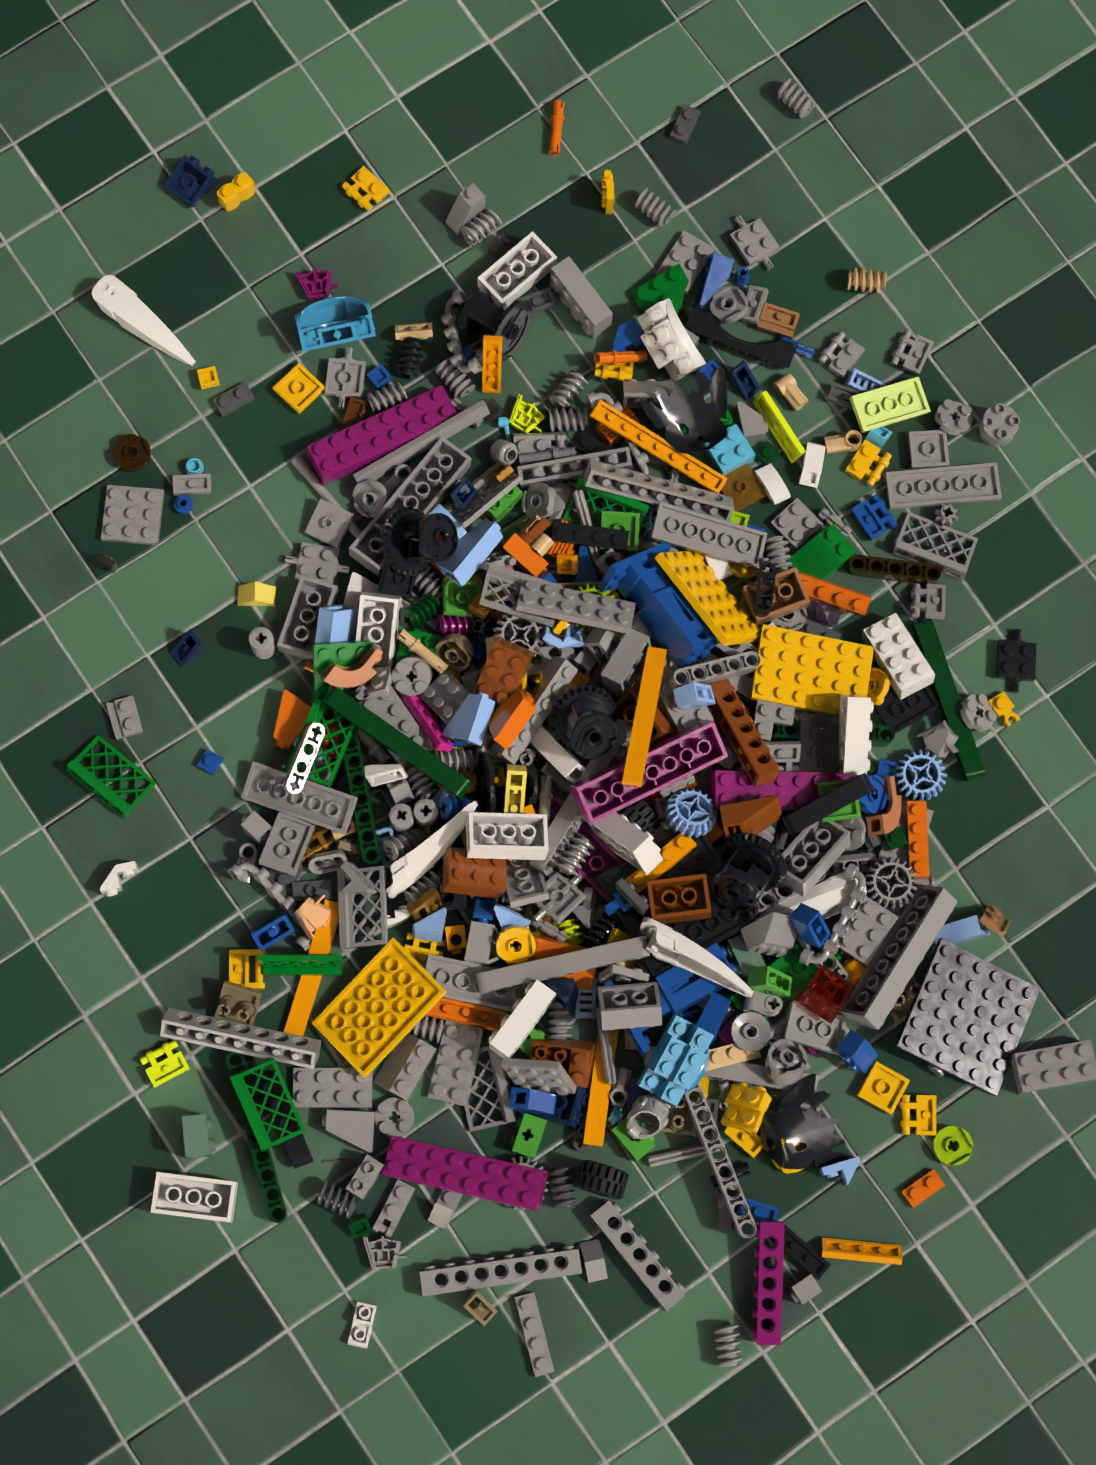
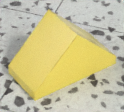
[237,581,276,606]

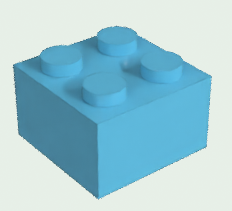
[702,424,755,476]

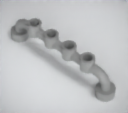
[441,288,482,374]
[585,391,649,474]
[227,863,313,953]
[799,863,866,966]

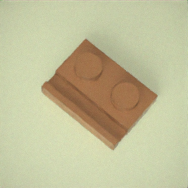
[757,302,800,340]
[979,904,1012,937]

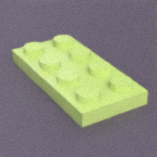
[850,377,931,433]

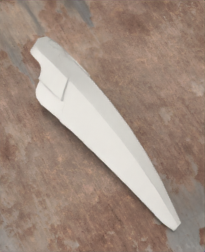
[92,275,196,367]
[385,801,478,899]
[756,871,867,920]
[640,917,754,998]

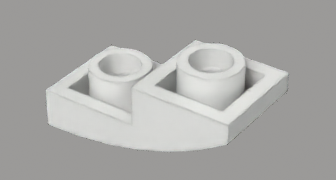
[755,463,791,505]
[376,906,412,930]
[348,1302,377,1349]

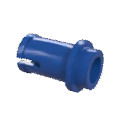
[735,267,750,286]
[677,1007,699,1020]

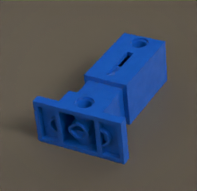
[598,541,718,669]
[604,943,738,1057]

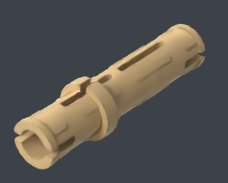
[396,629,448,674]

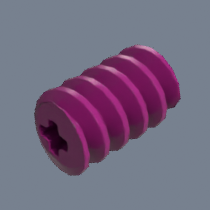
[435,614,476,638]

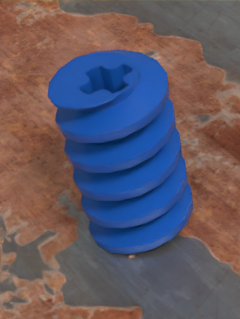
[439,795,482,820]

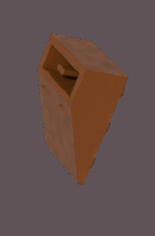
[720,795,783,839]
[531,1040,595,1088]

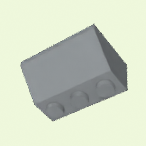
[622,379,679,409]
[600,628,651,697]
[740,912,798,957]
[598,982,662,1031]
[373,1034,437,1102]

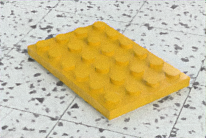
[655,551,761,646]
[750,624,874,717]
[312,938,447,1078]

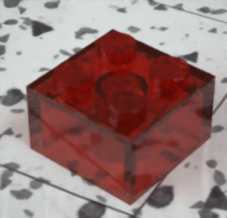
[797,964,854,1023]

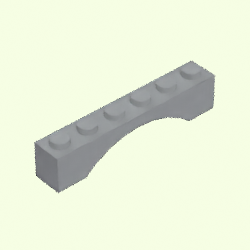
[490,656,578,765]

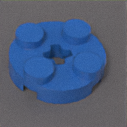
[859,775,887,814]

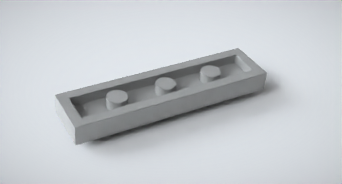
[515,1292,554,1377]

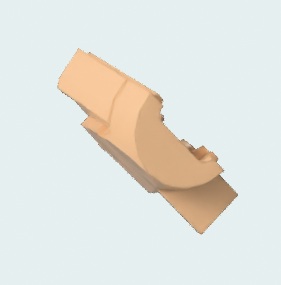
[293,895,331,941]

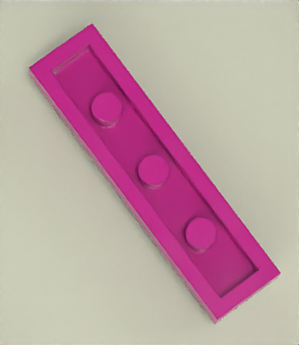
[402,694,454,752]

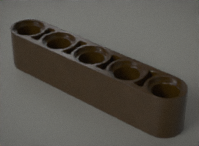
[847,555,941,585]

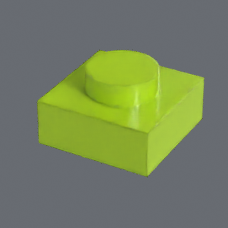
[729,511,750,527]

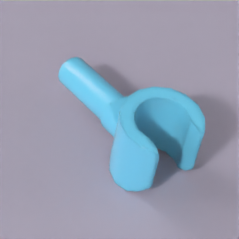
[499,417,512,442]

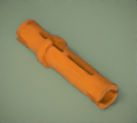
[548,100,565,156]
[594,350,648,365]

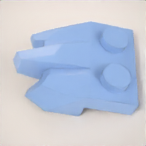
[542,617,588,648]

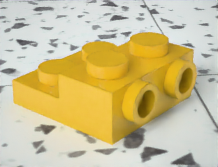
[720,1082,772,1133]

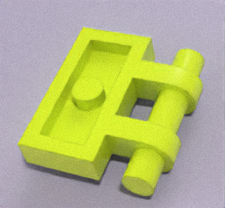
[140,1040,190,1088]

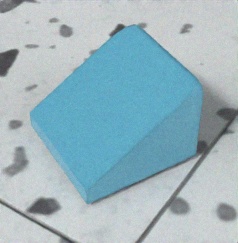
[865,427,892,449]

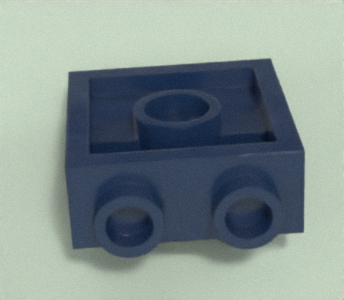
[164,155,217,208]
[535,1086,589,1129]

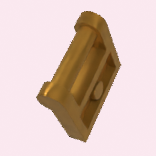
[406,887,448,923]

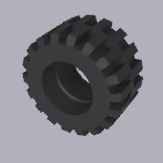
[616,799,660,834]
[575,1160,629,1200]

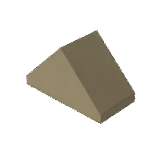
[461,1289,498,1326]

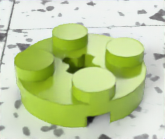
[932,1126,973,1166]

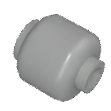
[490,439,518,465]

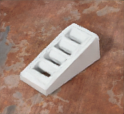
[364,764,408,787]

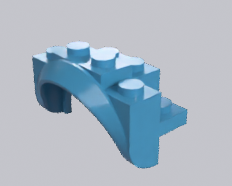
[294,296,376,352]
[637,1014,714,1106]

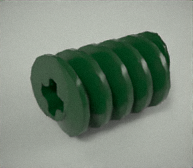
[399,594,442,631]

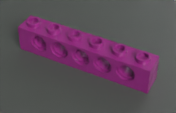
[752,1220,785,1346]

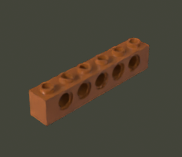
[708,679,780,787]

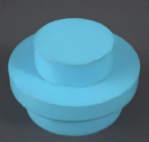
[185,458,204,475]
[607,1107,624,1126]

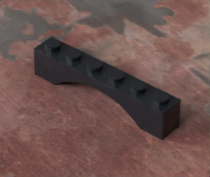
[685,306,798,370]

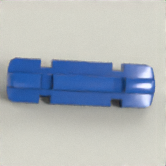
[781,336,815,359]

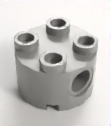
[979,403,1020,447]
[764,1039,807,1086]

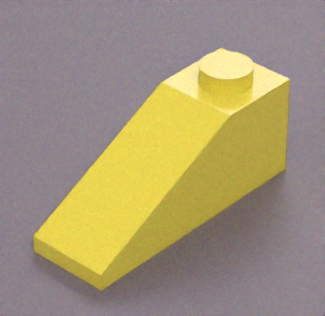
[504,764,527,814]

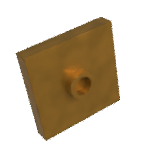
[720,463,767,512]

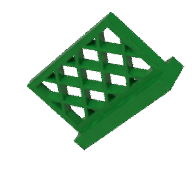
[563,476,651,532]
[286,698,356,788]
[67,735,156,820]
[257,955,343,976]
[230,1059,306,1152]

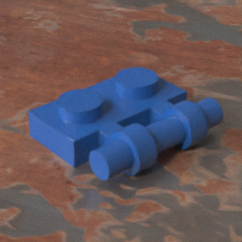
[850,494,898,541]

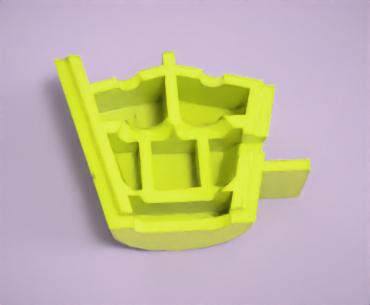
[509,394,545,433]

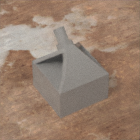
[464,921,516,967]

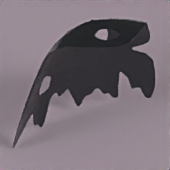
[640,366,728,454]
[761,1073,847,1169]

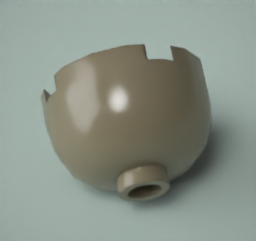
[435,633,474,672]

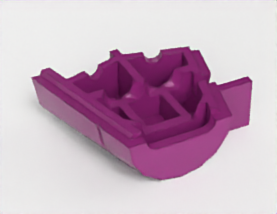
[295,268,338,300]

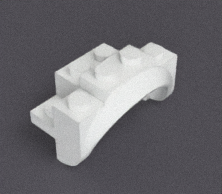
[637,298,706,381]

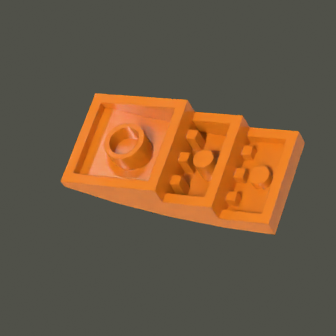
[518,935,597,991]

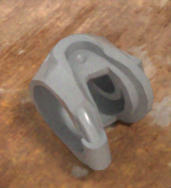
[626,1094,669,1140]

